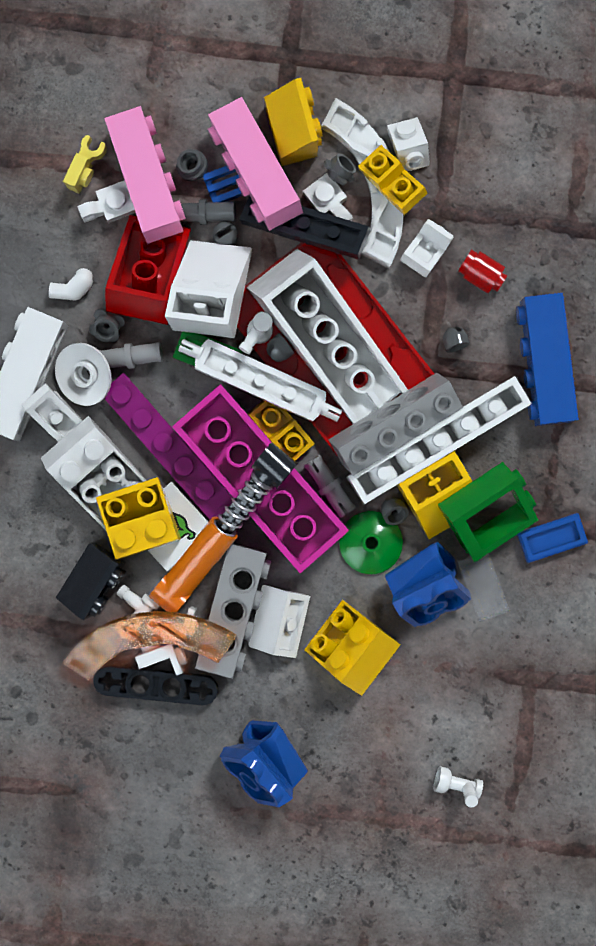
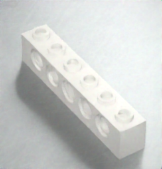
[347,376,532,504]

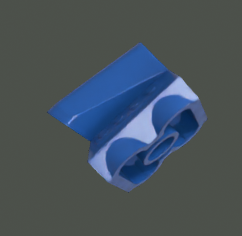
[385,542,471,627]
[220,720,308,807]

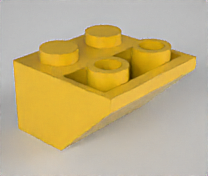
[264,78,323,166]
[397,451,473,539]
[96,477,181,559]
[304,599,401,696]

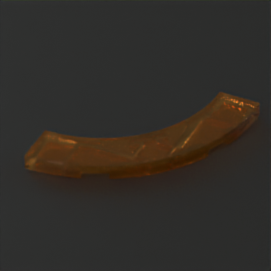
[62,611,237,680]

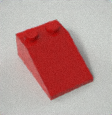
[105,215,191,325]

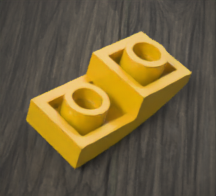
[358,145,428,215]
[247,400,315,460]

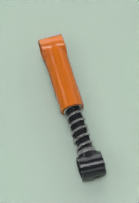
[148,442,298,617]

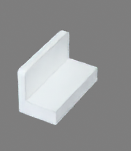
[248,585,310,658]

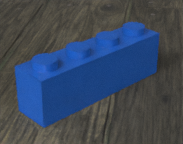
[516,293,579,426]

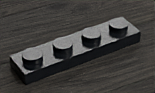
[240,195,370,260]

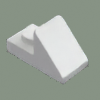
[21,383,83,442]

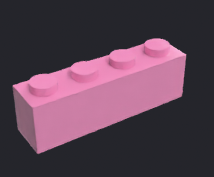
[208,97,303,231]
[104,106,186,244]

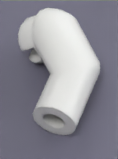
[49,268,93,301]

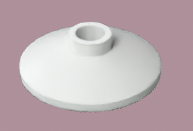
[55,343,112,406]

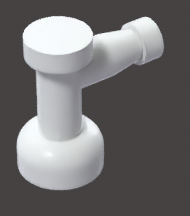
[239,312,273,354]
[115,585,159,642]
[433,766,483,807]

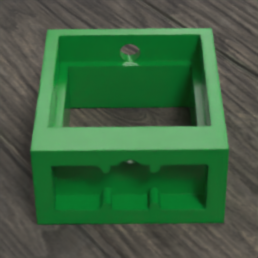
[438,462,538,563]

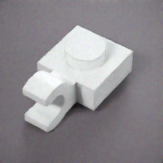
[303,173,353,221]
[77,180,136,223]

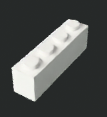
[0,307,68,442]

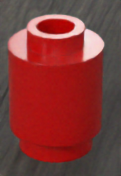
[458,250,507,294]

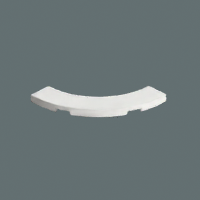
[321,98,403,269]

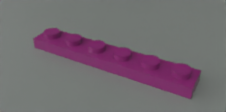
[104,373,244,522]

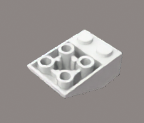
[165,240,252,338]
[41,416,147,530]

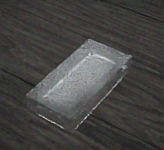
[457,553,510,622]

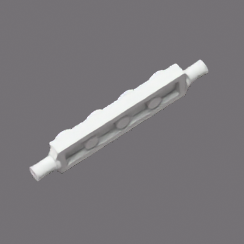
[178,339,343,422]

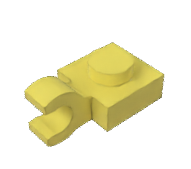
[63,135,107,194]

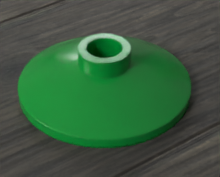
[339,511,403,574]

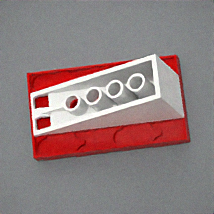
[237,242,434,457]

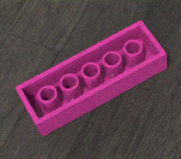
[172,384,349,573]

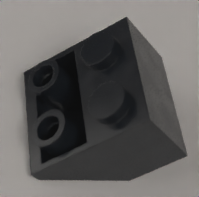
[56,542,127,620]

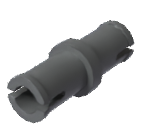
[180,199,236,225]

